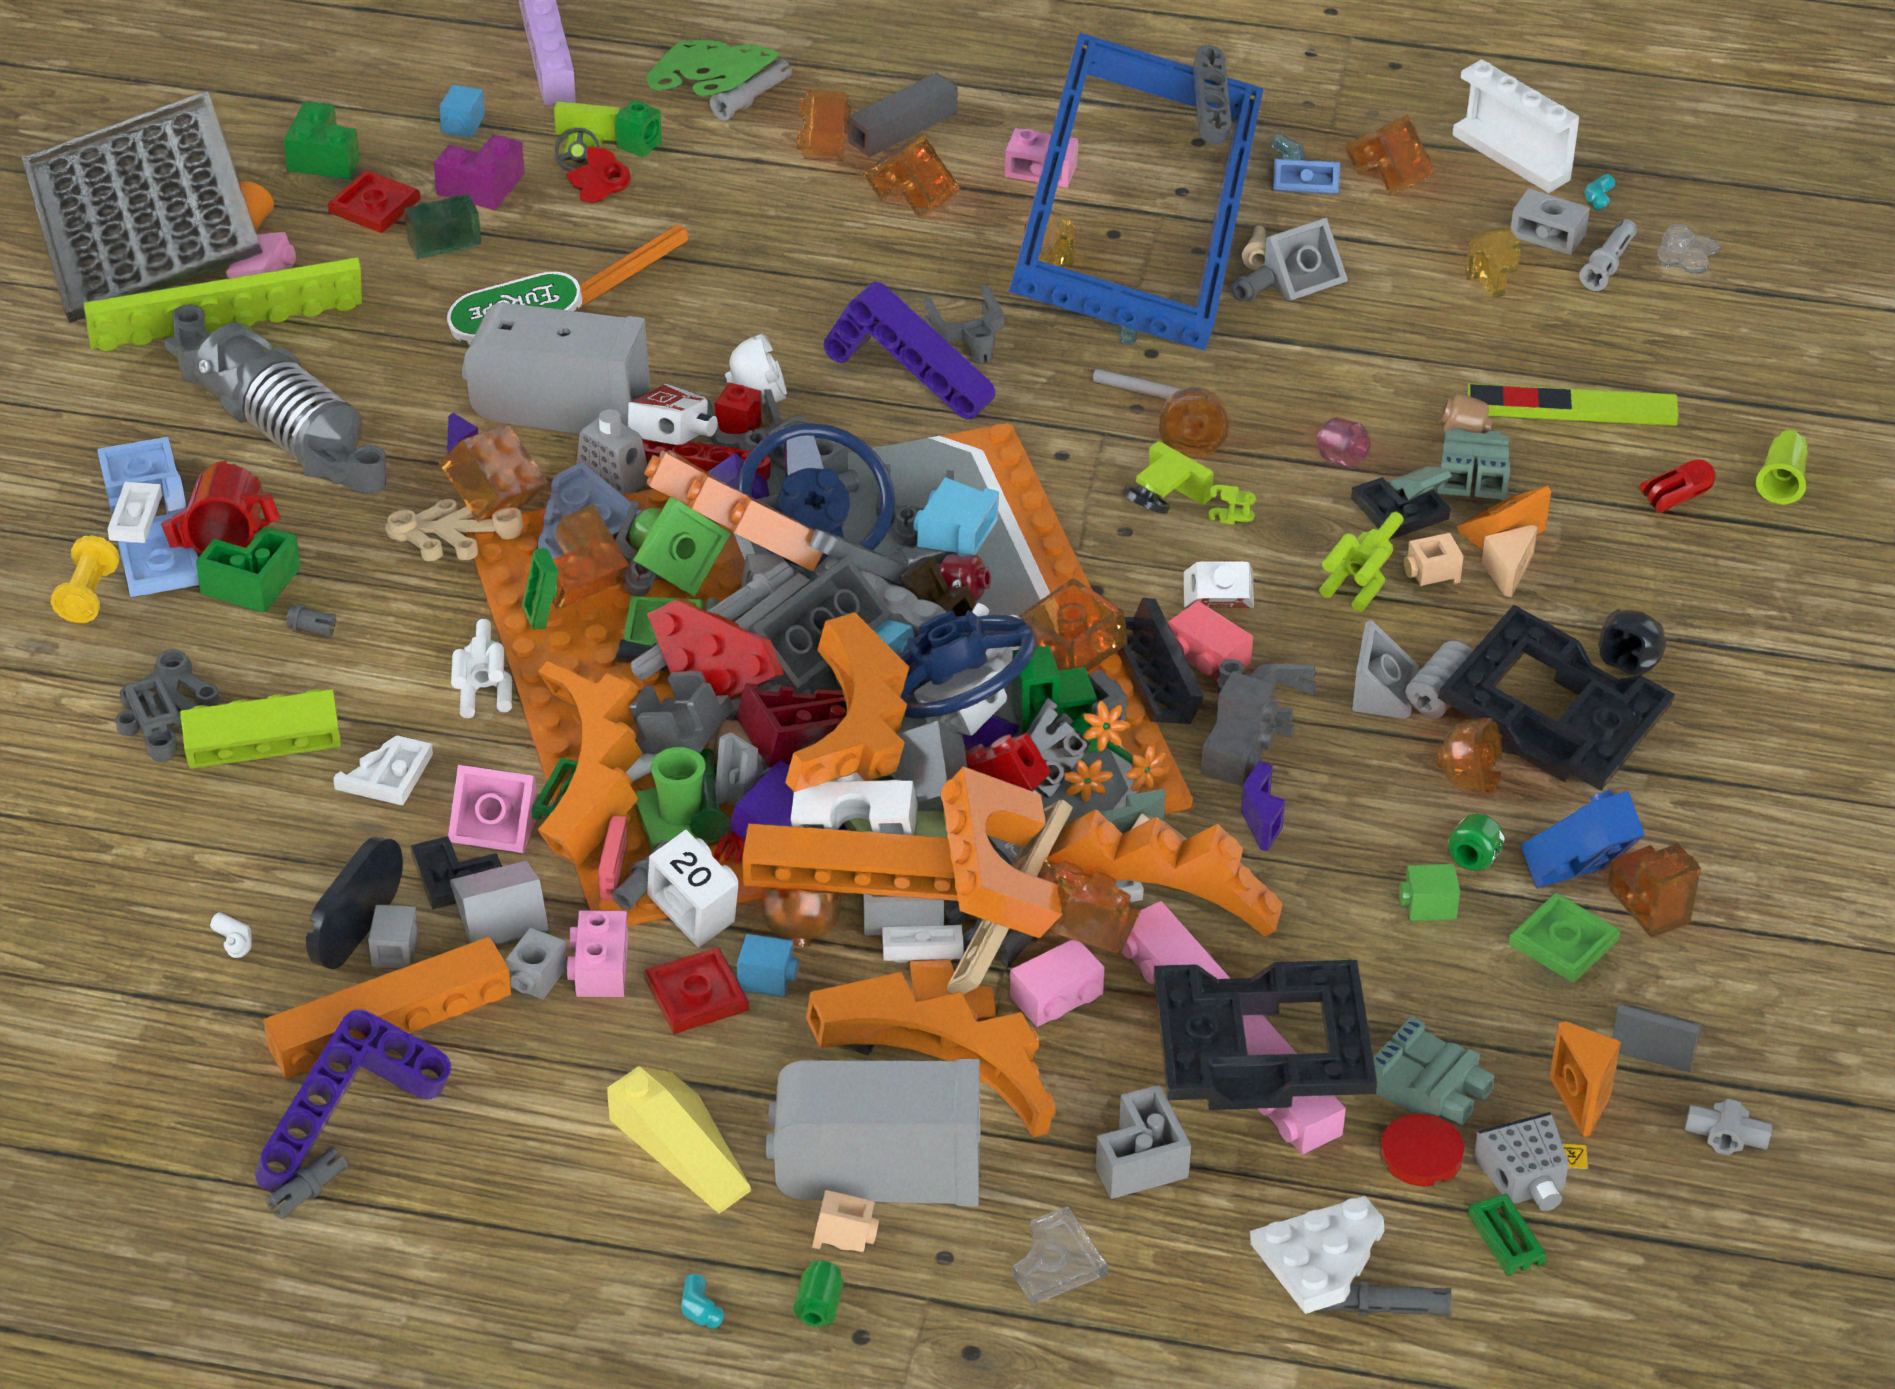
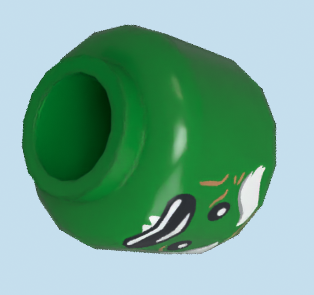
[1448,814,1505,871]

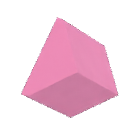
[448,765,537,853]

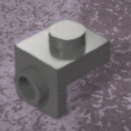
[1088,669,1127,721]

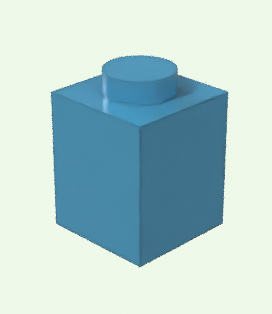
[439,85,485,138]
[737,934,800,997]

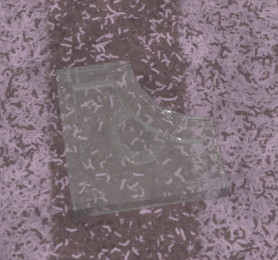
[1012,1206,1108,1305]

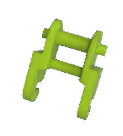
[1208,485,1256,525]

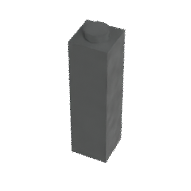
[848,72,958,157]

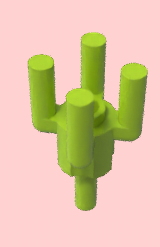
[1319,512,1404,612]

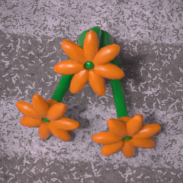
[1063,701,1166,802]

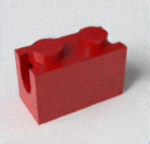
[965,733,1051,792]

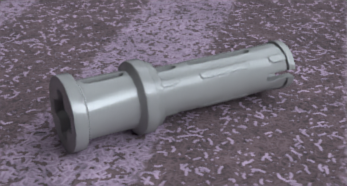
[710,59,792,121]
[1579,219,1637,291]

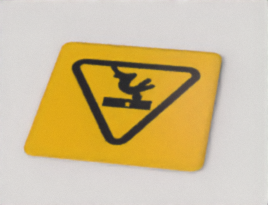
[1563,1144,1588,1169]

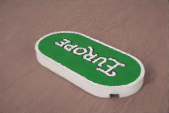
[447,271,582,344]

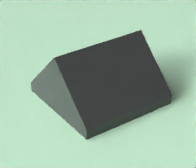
[892,721,967,811]
[1612,1003,1704,1072]

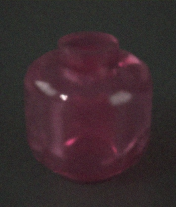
[1317,417,1371,466]

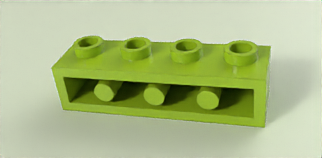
[180,689,341,769]

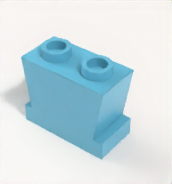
[914,477,999,555]

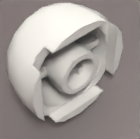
[725,333,787,406]

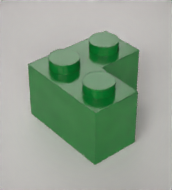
[283,102,360,180]
[196,526,301,613]
[1012,645,1096,735]

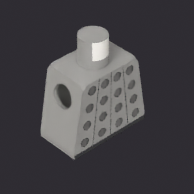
[576,409,648,494]
[1474,1112,1568,1211]

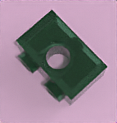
[405,194,481,259]

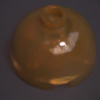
[1159,387,1229,459]
[1437,718,1502,794]
[761,887,842,946]

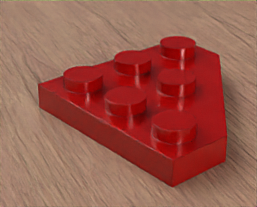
[647,598,784,700]

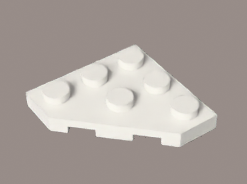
[1250,1196,1384,1314]

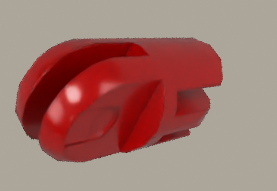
[1639,459,1716,514]

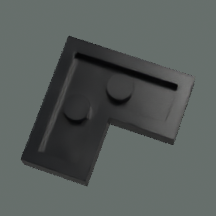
[1351,477,1451,540]
[410,836,502,910]

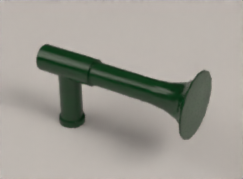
[690,748,731,841]

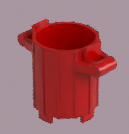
[161,461,280,554]

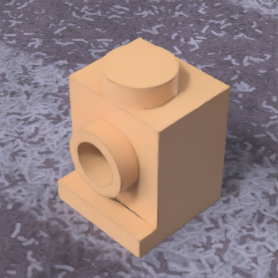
[1404,533,1464,586]
[812,1190,879,1252]

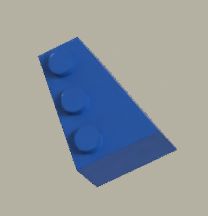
[1520,790,1645,889]

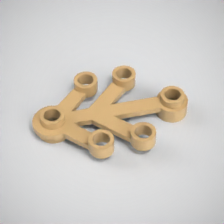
[385,498,523,561]

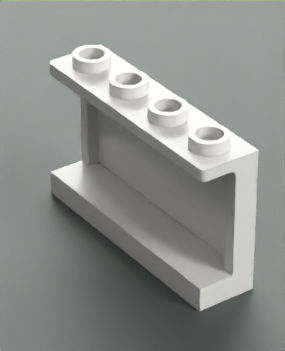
[1453,59,1579,193]

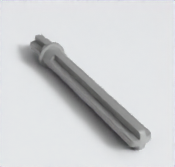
[631,562,794,680]

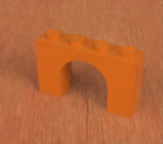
[941,767,1062,938]

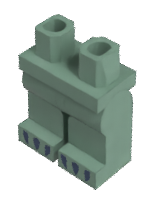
[1438,428,1510,500]
[1373,1016,1495,1125]

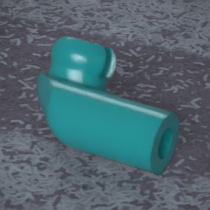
[1584,174,1615,211]
[681,1274,724,1329]

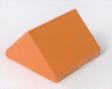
[1456,485,1551,550]
[1549,1021,1621,1137]

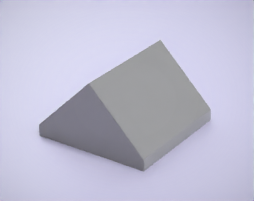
[1264,217,1348,301]
[1352,620,1419,719]
[450,861,549,947]

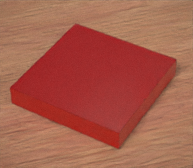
[327,170,421,233]
[644,947,749,1034]

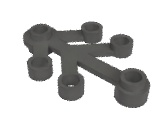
[116,649,219,762]

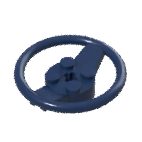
[737,423,895,568]
[899,611,1036,718]

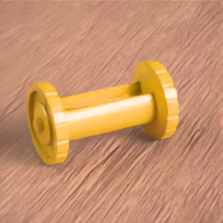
[50,535,120,623]

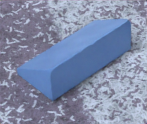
[1273,159,1340,194]

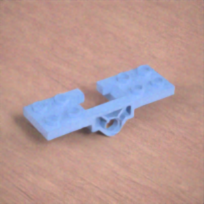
[97,437,199,597]

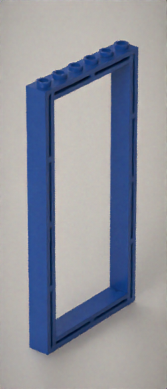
[1009,33,1264,350]

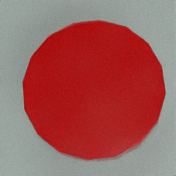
[1380,1113,1465,1187]

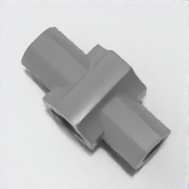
[1684,1099,1773,1155]

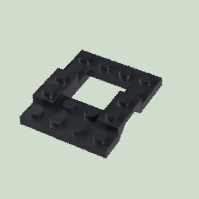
[1438,605,1675,791]
[1153,960,1377,1110]

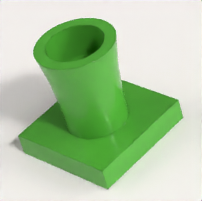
[629,497,731,597]
[634,747,721,852]

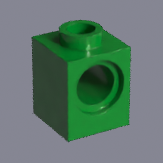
[615,100,662,158]

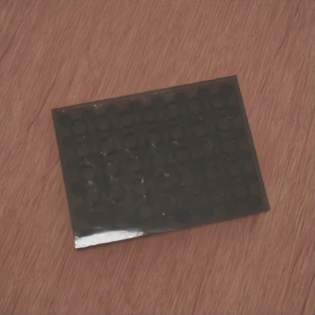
[22,91,263,323]

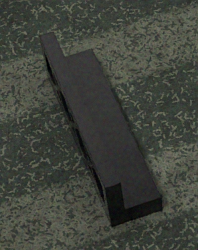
[1104,598,1204,724]

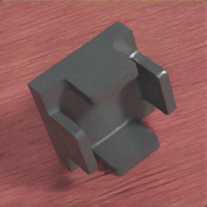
[630,671,734,755]

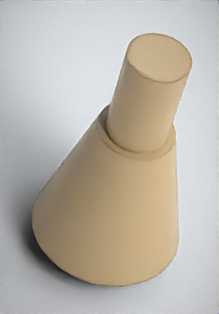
[1242,226,1267,271]

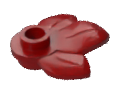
[566,147,631,203]

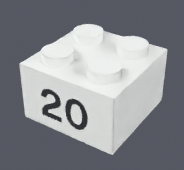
[647,830,738,948]

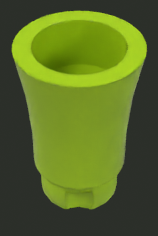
[1756,430,1808,505]

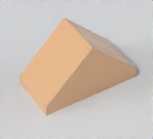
[1481,525,1538,598]

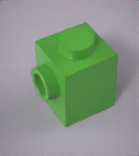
[1399,864,1460,921]

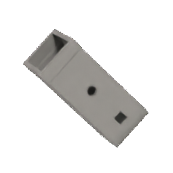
[462,303,651,434]
[766,1059,981,1206]

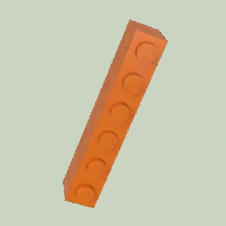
[743,824,958,901]
[263,936,511,1079]

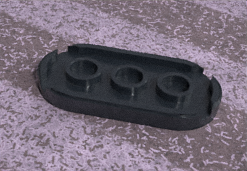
[306,836,403,969]

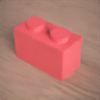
[1168,601,1253,681]

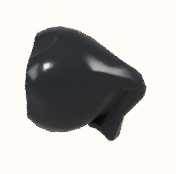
[1598,609,1666,676]

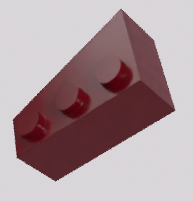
[736,683,847,768]

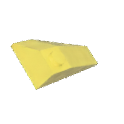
[607,1066,751,1214]

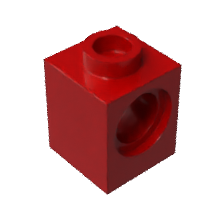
[715,382,762,434]

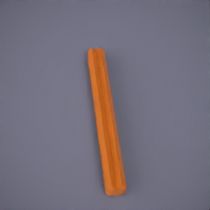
[574,225,688,311]

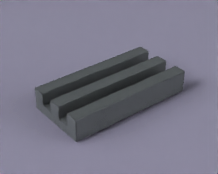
[124,676,182,737]

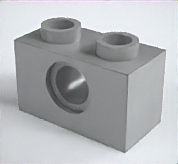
[1510,188,1590,255]

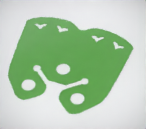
[646,40,780,96]

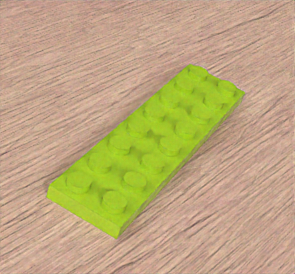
[84,257,362,351]

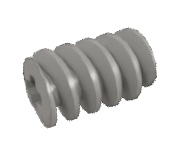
[1405,641,1473,719]

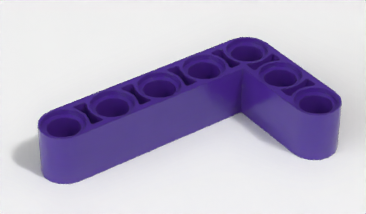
[823,282,996,420]
[255,1009,451,1192]

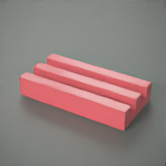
[598,816,628,900]

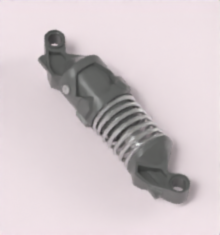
[165,305,386,493]

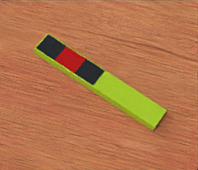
[1467,383,1679,426]

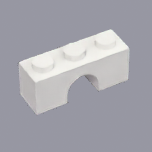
[791,780,918,835]

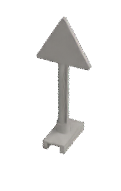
[715,732,768,805]

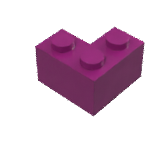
[434,135,525,210]

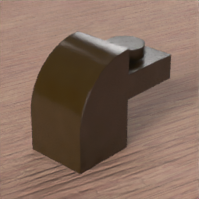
[900,556,976,617]

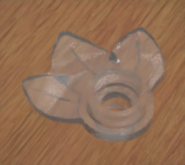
[1657,224,1721,274]

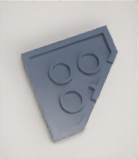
[538,462,642,573]

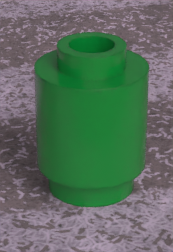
[793,1260,844,1327]

